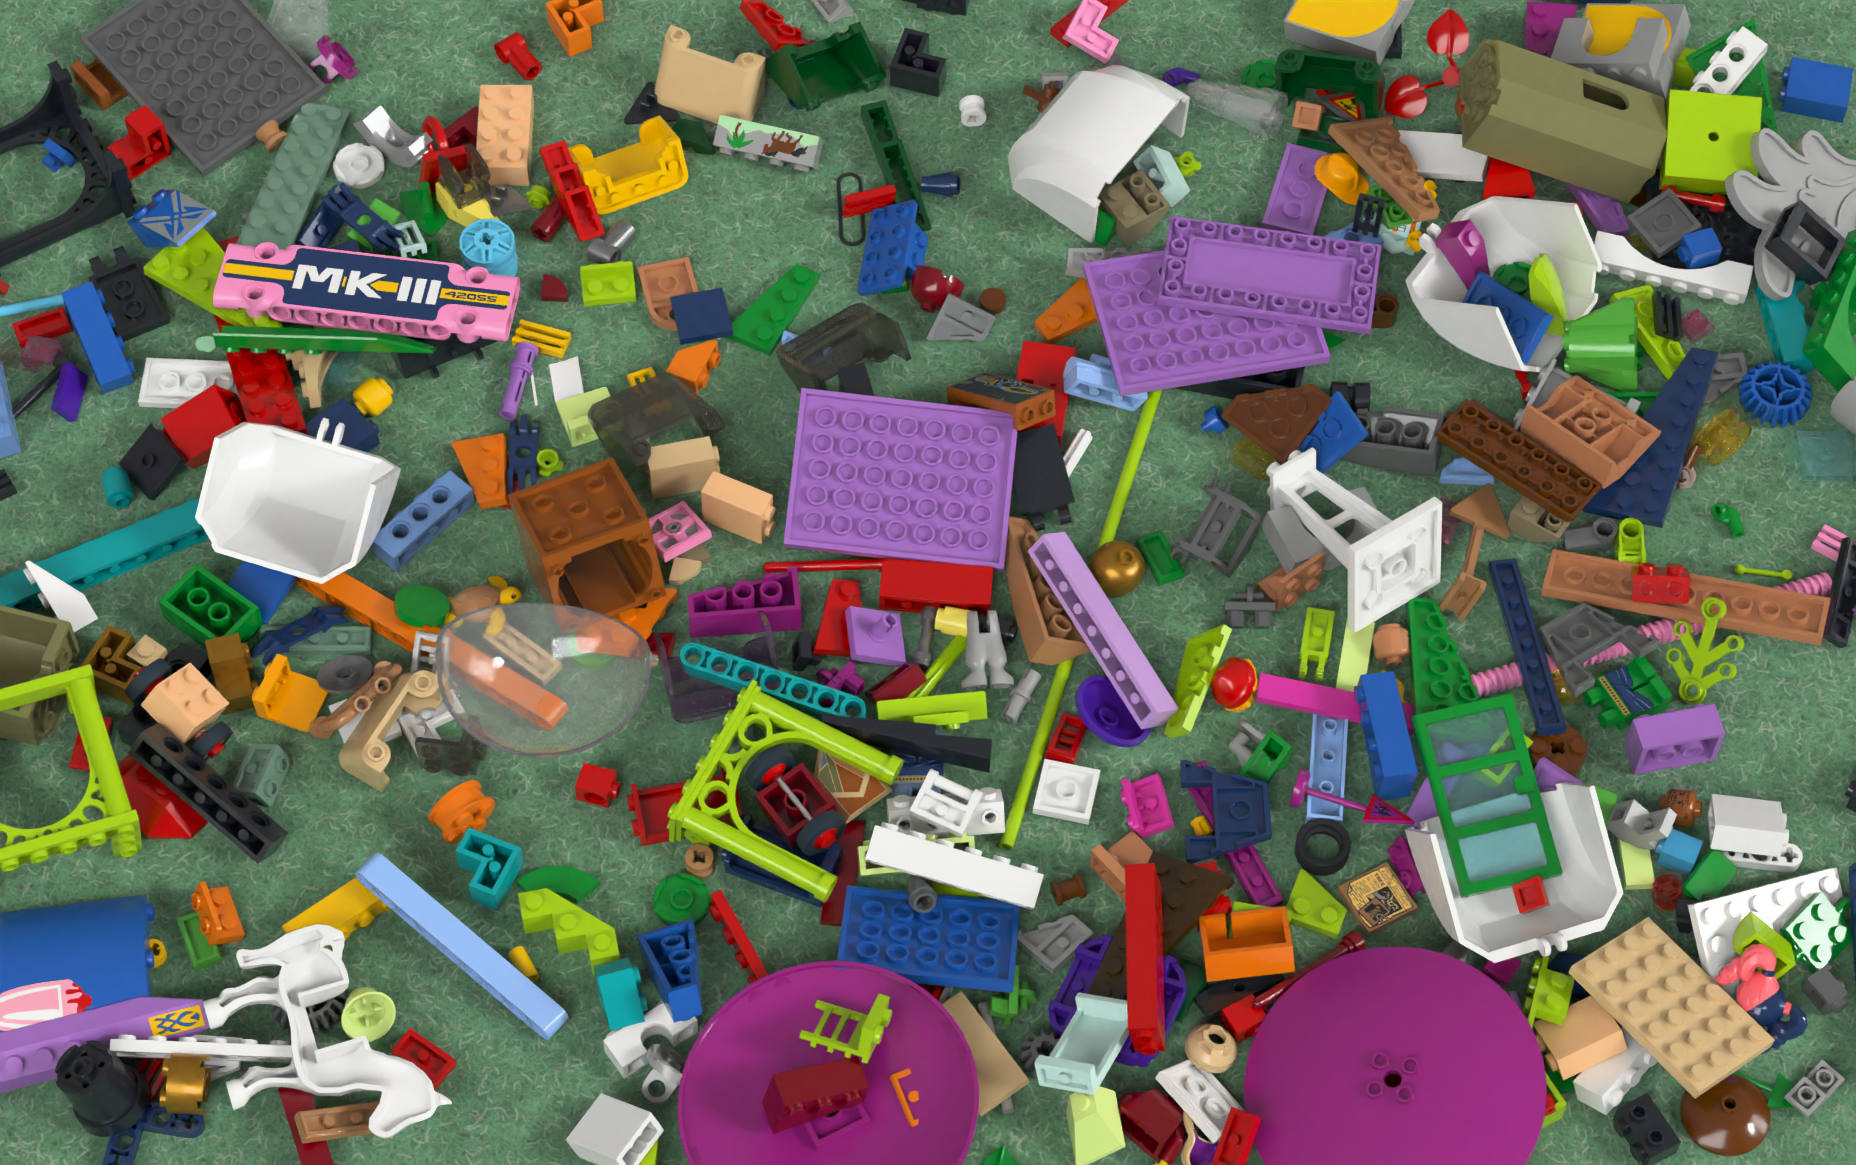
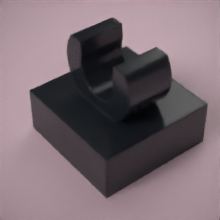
[792,633,822,671]

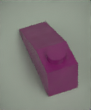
[1434,220,1490,290]

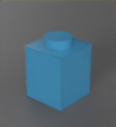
[1655,829,1703,877]

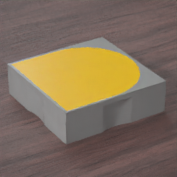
[1283,0,1415,66]
[1582,3,1691,101]

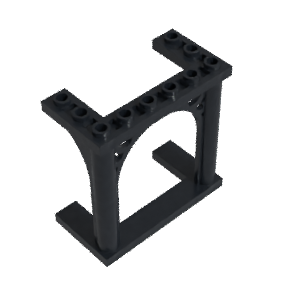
[0,60,137,276]

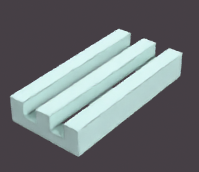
[392,220,428,258]

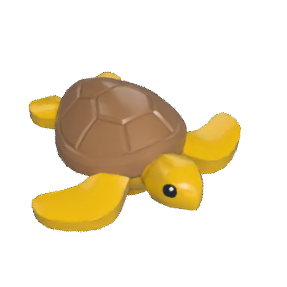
[443,576,522,636]

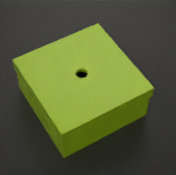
[1659,89,1762,195]

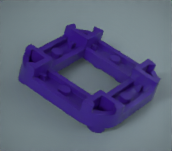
[1048,934,1187,1067]

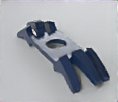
[321,182,404,251]
[507,414,540,494]
[250,606,348,666]

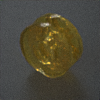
[1693,408,1752,466]

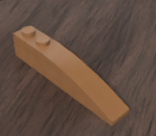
[1005,516,1091,665]

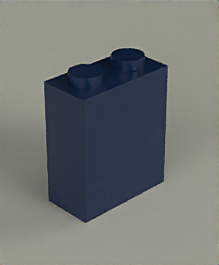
[305,397,380,453]

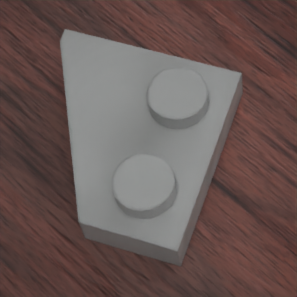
[1017,915,1094,975]

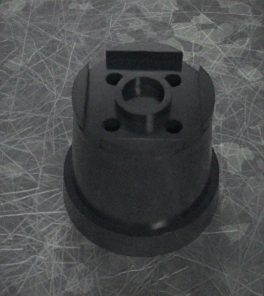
[55,1040,150,1137]

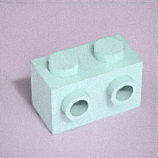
[1133,145,1190,207]

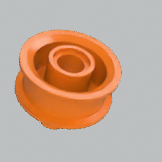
[428,780,495,845]

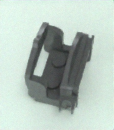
[1170,476,1263,578]

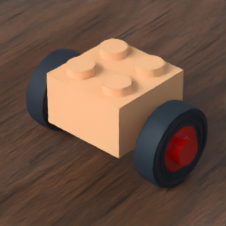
[125,658,233,761]

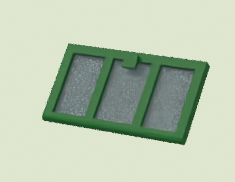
[1411,693,1563,898]

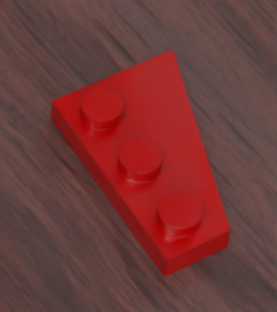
[739,0,816,52]
[812,579,862,657]

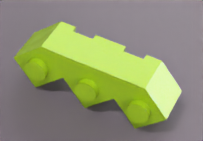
[518,888,620,975]

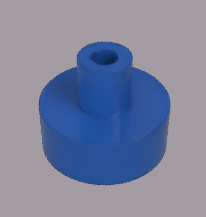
[1200,406,1229,434]

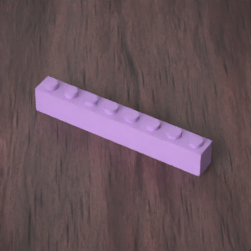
[1028,532,1179,729]

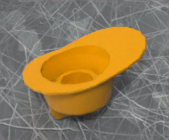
[1314,152,1369,205]

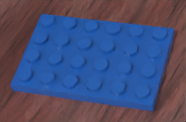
[836,885,1020,993]

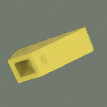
[435,172,499,227]

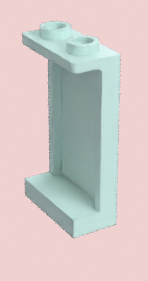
[1034,993,1129,1095]

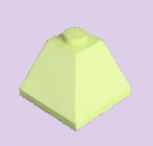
[1066,1086,1125,1165]

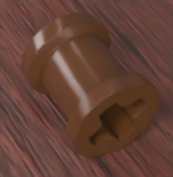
[1050,873,1086,907]

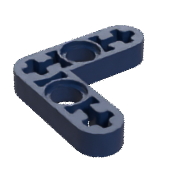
[102,1101,205,1165]

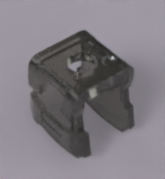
[438,143,491,209]

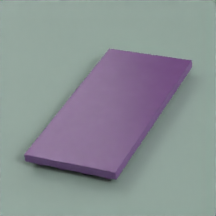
[1157,216,1381,334]

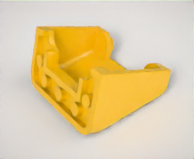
[568,115,688,215]

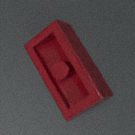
[865,662,927,706]

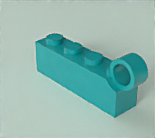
[1754,274,1813,373]

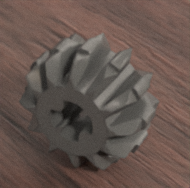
[1020,1028,1059,1080]

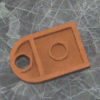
[637,257,698,331]

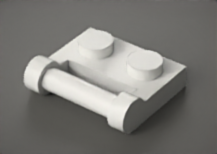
[909,769,984,838]

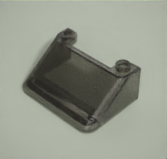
[588,372,725,479]

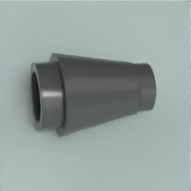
[907,875,937,913]

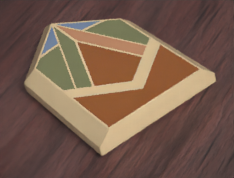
[813,749,892,824]

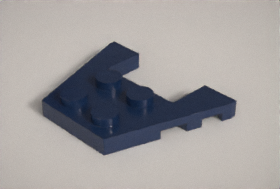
[1180,760,1272,864]

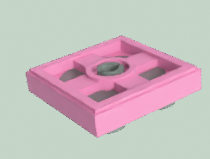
[649,501,712,562]

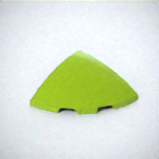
[1528,253,1568,335]

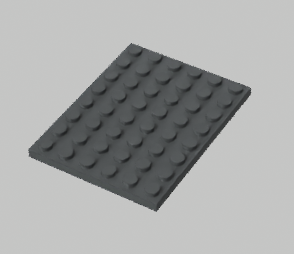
[80,0,328,177]

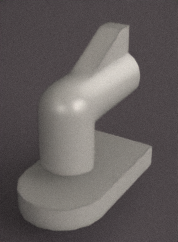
[1229,720,1266,768]

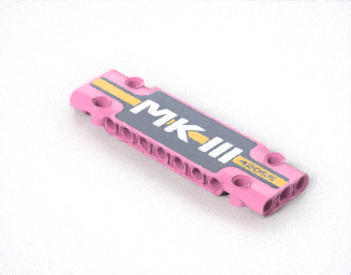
[213,242,520,343]

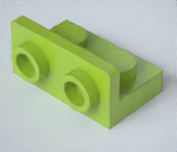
[580,261,636,307]

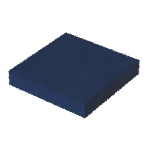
[670,288,733,345]

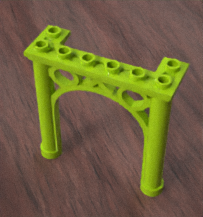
[667,679,904,903]

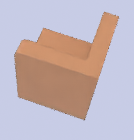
[1292,101,1327,132]

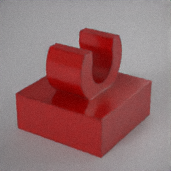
[1512,876,1550,914]

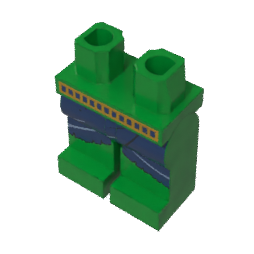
[1583,656,1673,731]

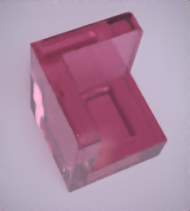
[20,335,65,373]

